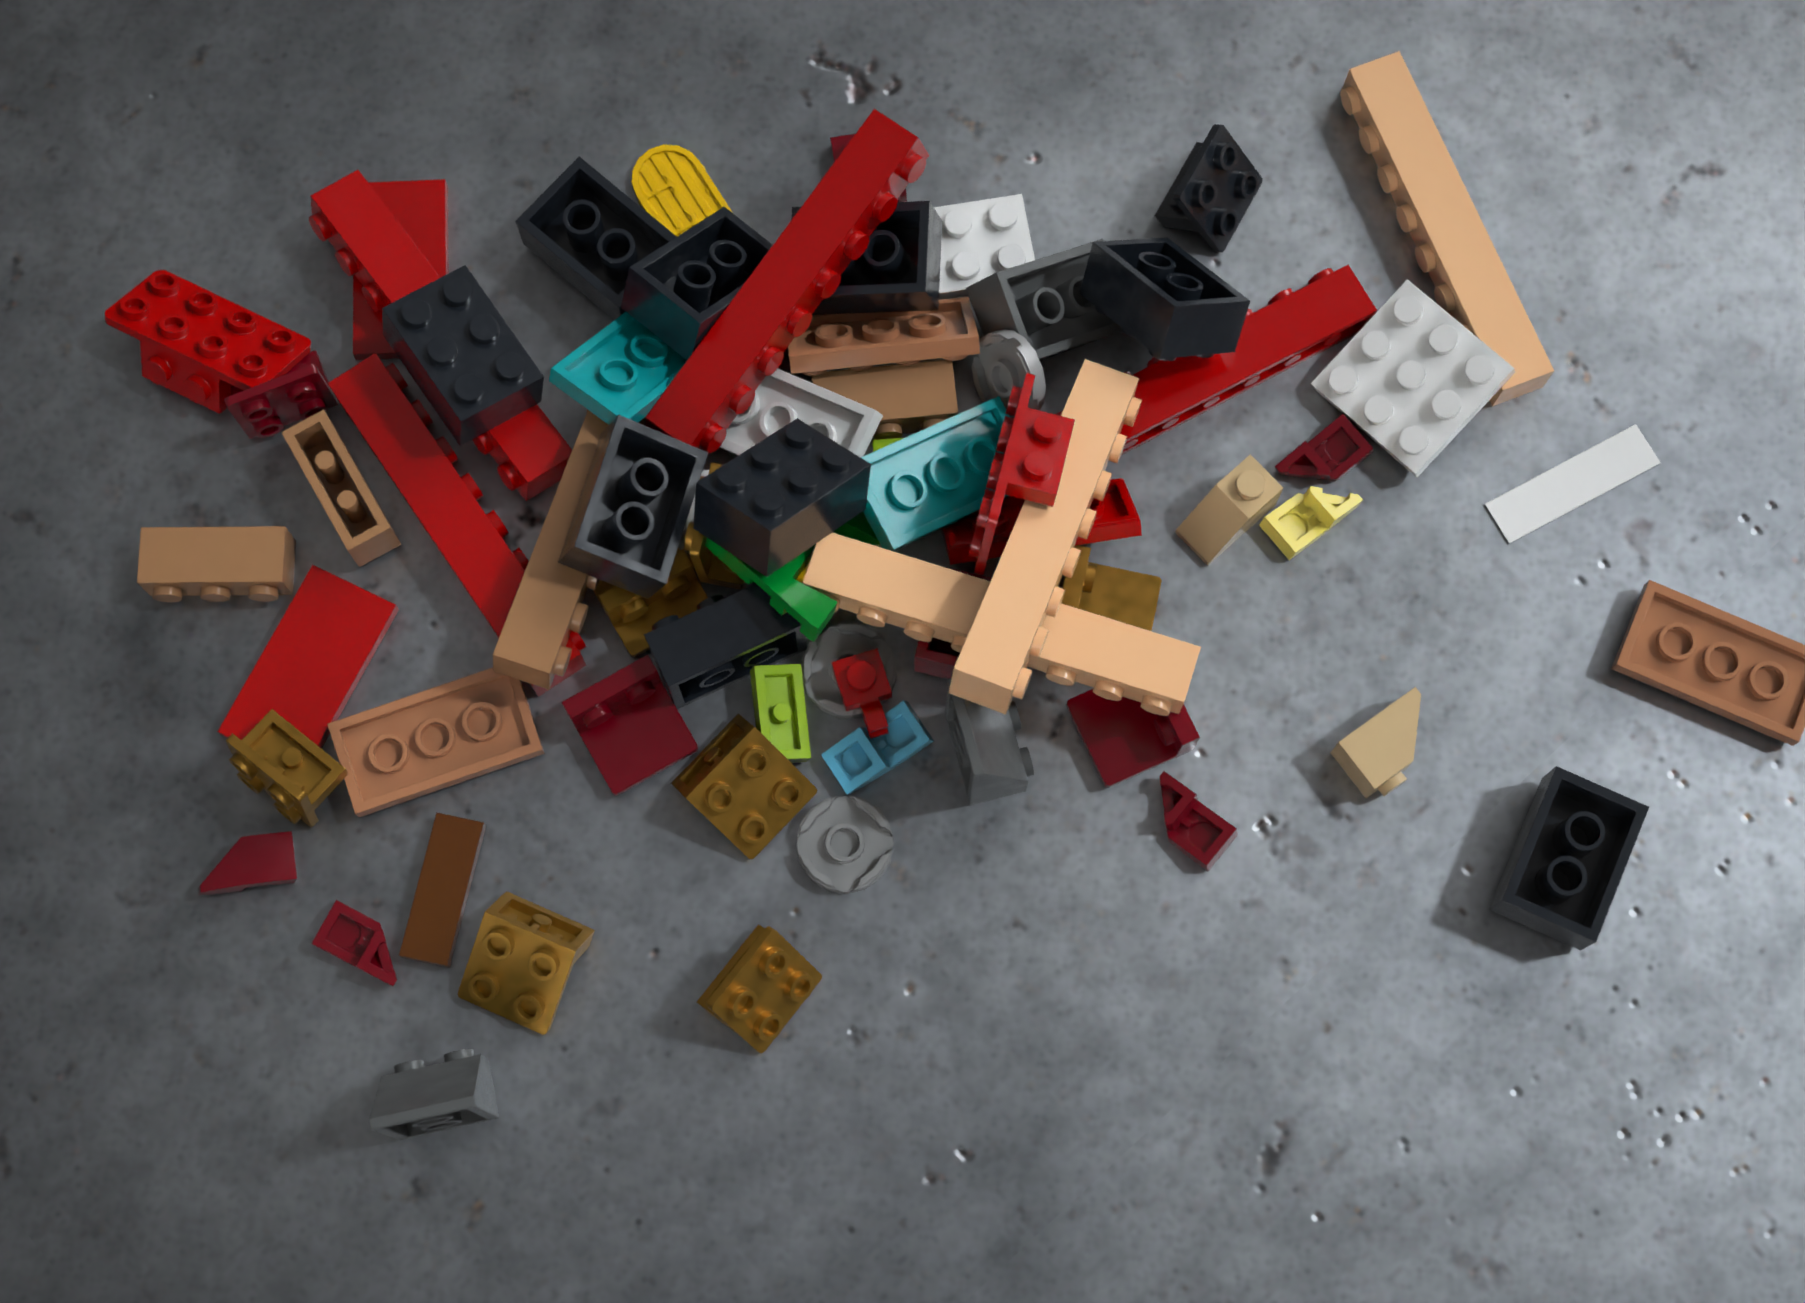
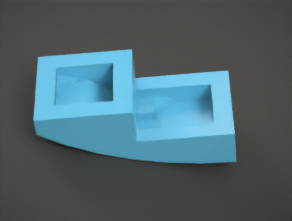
[821,700,934,795]

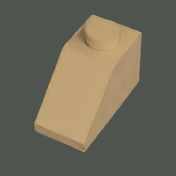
[1175,454,1283,566]
[1330,687,1421,799]

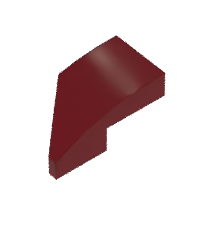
[1275,414,1374,481]
[1159,771,1238,872]
[198,831,297,896]
[311,900,397,986]

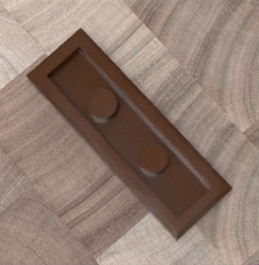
[399,812,486,968]

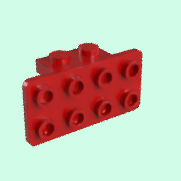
[105,270,311,414]
[968,373,1075,575]

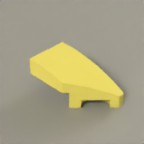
[1259,486,1363,560]

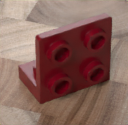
[224,350,338,439]
[562,654,698,796]
[1066,689,1200,788]

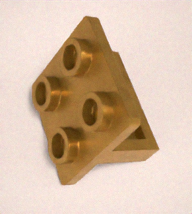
[592,547,708,657]
[225,709,348,828]
[696,924,822,1053]

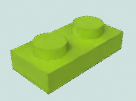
[750,664,811,763]

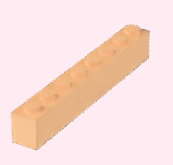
[1340,51,1554,407]
[949,359,1142,714]
[803,533,1201,716]

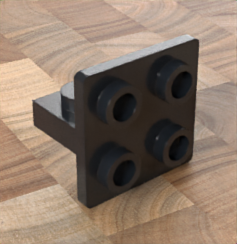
[1155,124,1263,252]

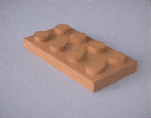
[788,297,980,376]
[1611,580,1805,746]
[328,667,545,818]

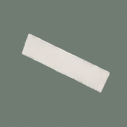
[1485,424,1661,544]

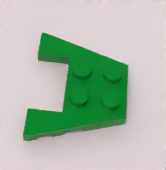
[705,512,882,642]

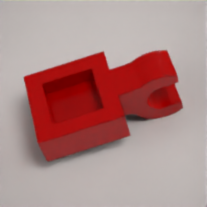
[831,648,892,739]

